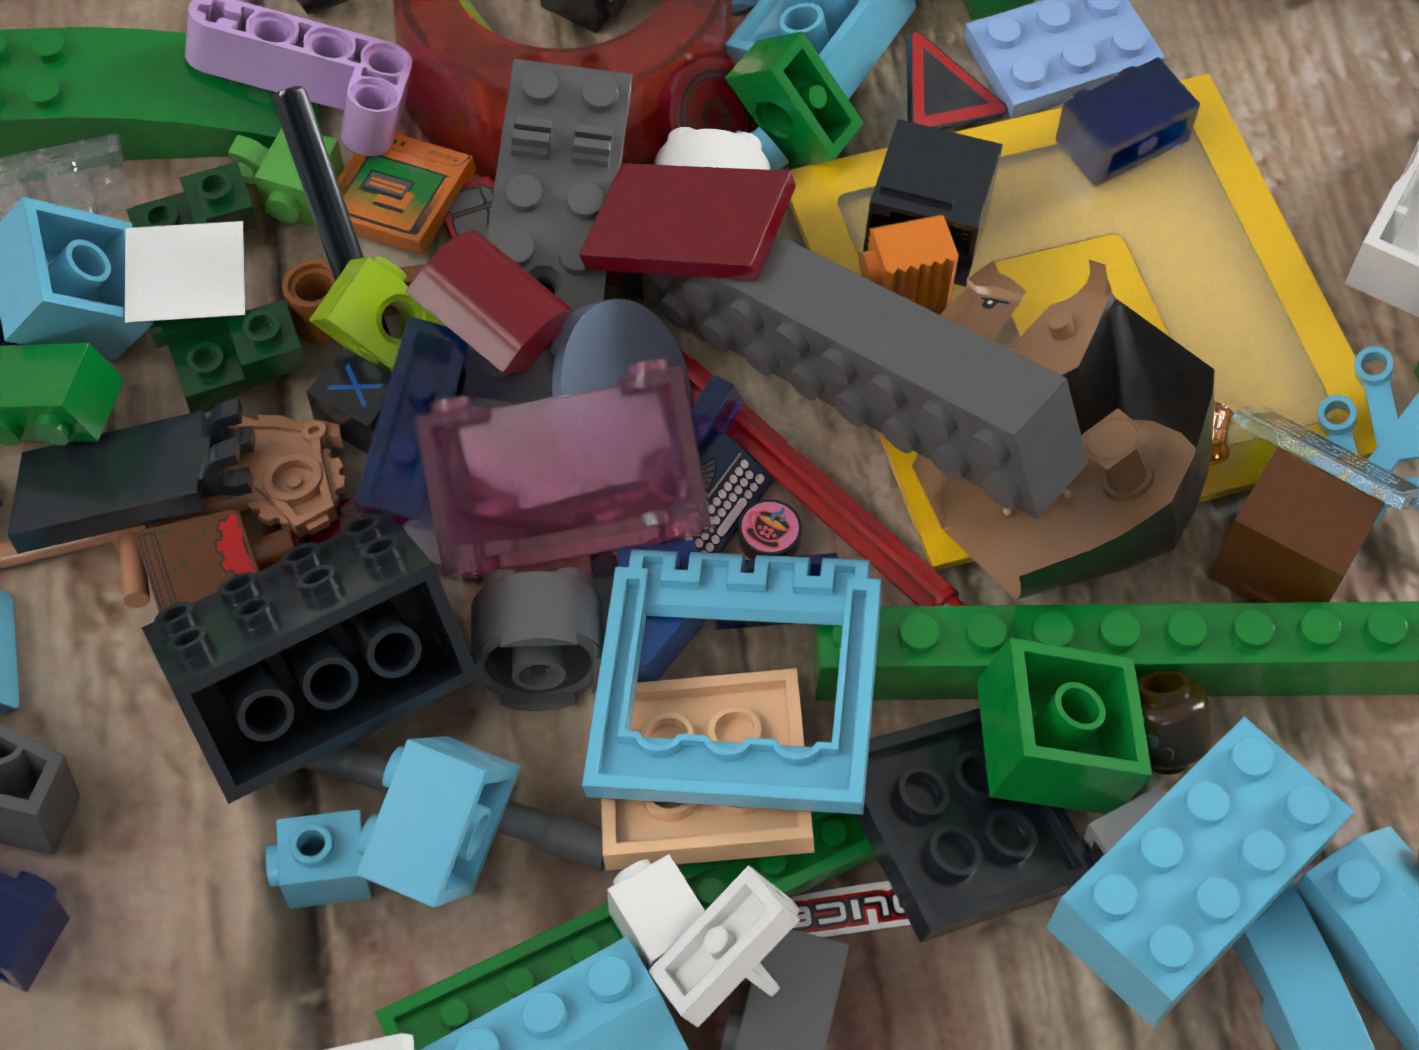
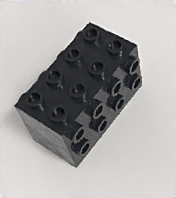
[141,511,481,804]

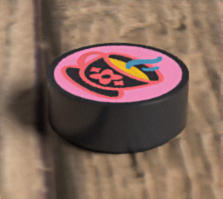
[738,499,802,562]

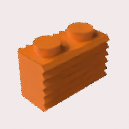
[859,215,959,315]

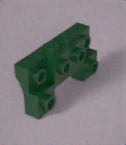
[126,161,307,413]

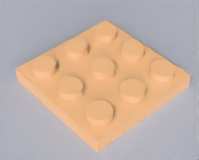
[601,668,815,871]

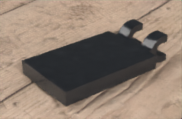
[7,398,255,554]

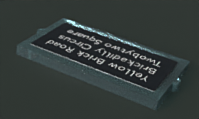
[1231,406,1419,511]

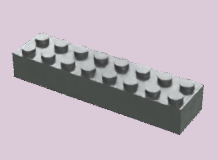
[644,234,1088,519]

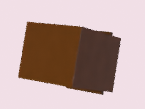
[1208,448,1385,603]

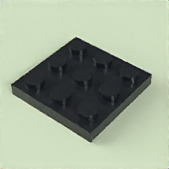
[854,708,1095,943]

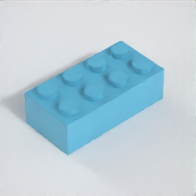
[1046,717,1354,1028]

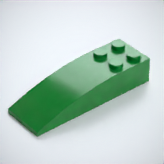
[0,27,321,165]

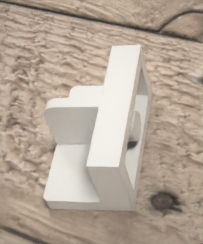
[648,865,800,1027]

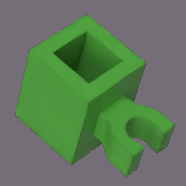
[228,128,344,228]

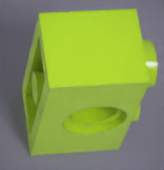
[309,256,463,393]

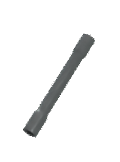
[302,742,605,871]

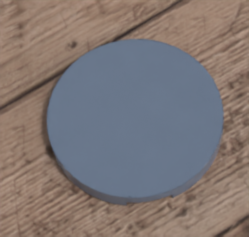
[546,299,692,490]

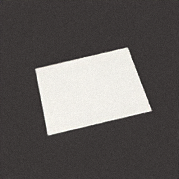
[125,221,245,323]

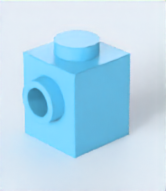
[265,809,372,909]

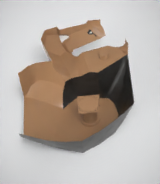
[912,260,1215,600]

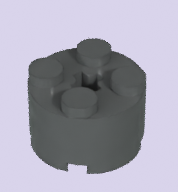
[471,567,604,711]

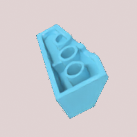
[1295,826,1419,1050]

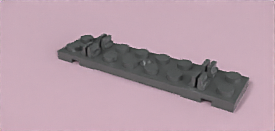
[446,59,633,532]

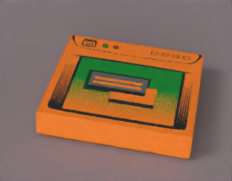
[337,134,476,255]

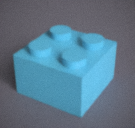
[0,196,154,362]
[356,736,521,907]

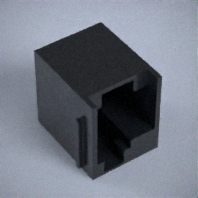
[863,119,1003,287]

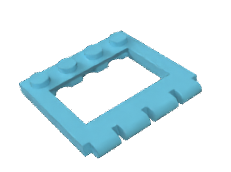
[582,549,882,814]

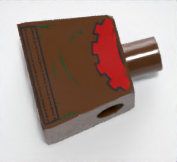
[134,509,297,613]

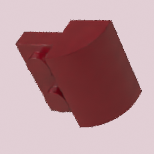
[406,230,572,373]

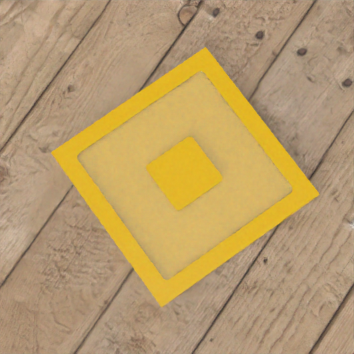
[788,74,1377,572]

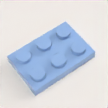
[963,0,1165,119]

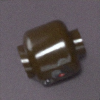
[1137,670,1212,775]

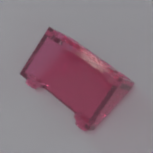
[415,359,714,579]

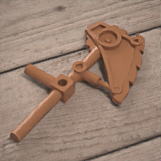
[0,415,347,608]

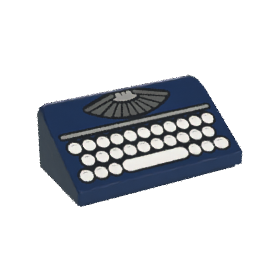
[652,432,773,553]

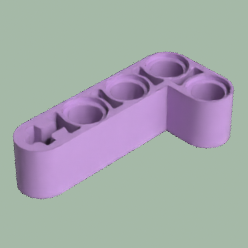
[185,0,412,156]

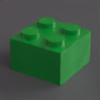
[977,637,1152,814]

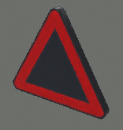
[906,30,1007,130]

